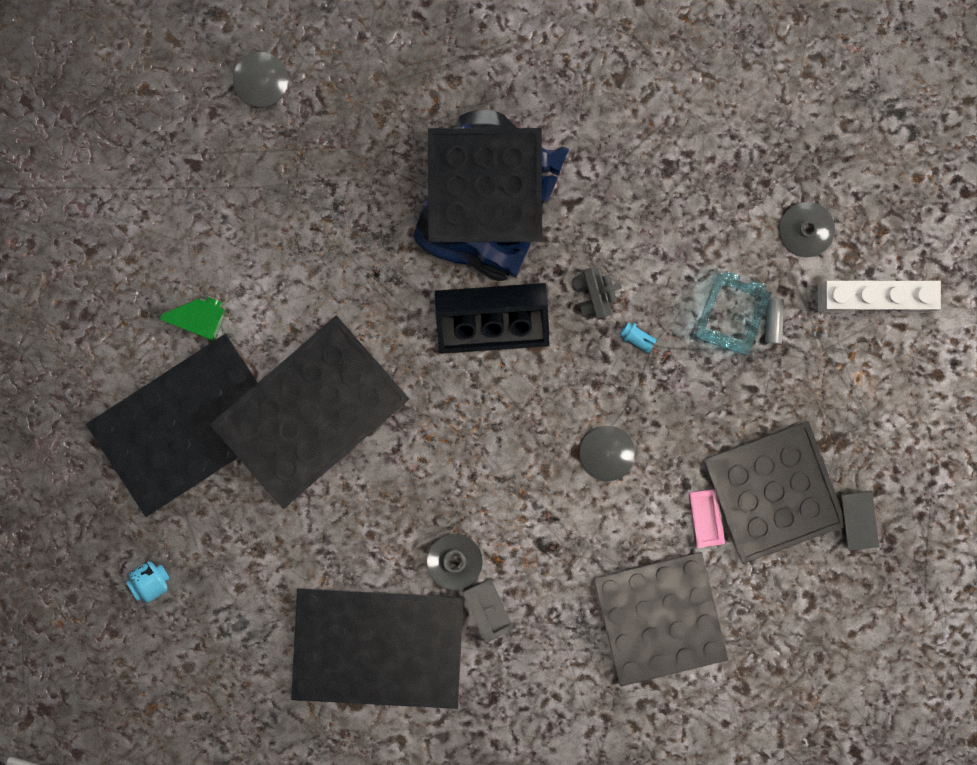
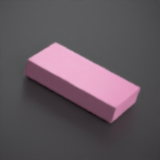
[689,489,725,548]

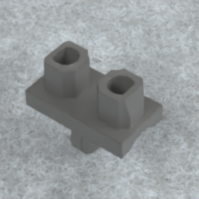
[573,267,622,318]

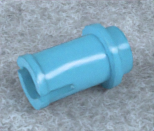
[619,322,657,354]

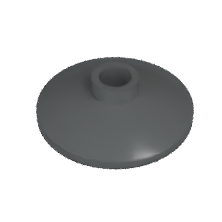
[779,202,835,257]
[427,534,483,590]

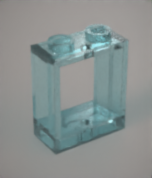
[694,271,772,356]

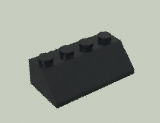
[435,283,550,354]

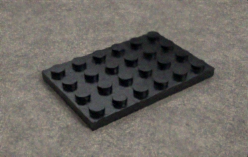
[209,315,409,509]
[86,333,258,517]
[291,588,464,709]

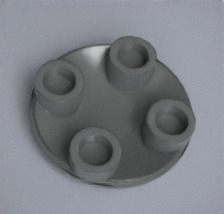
[233,52,289,108]
[580,426,635,481]

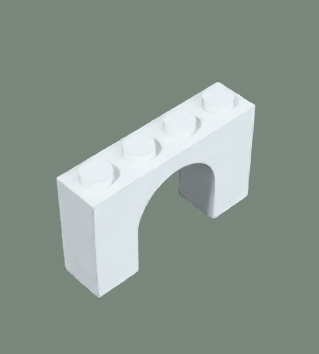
[818,281,941,313]

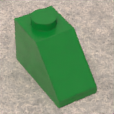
[160,296,227,341]

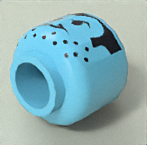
[126,561,170,603]

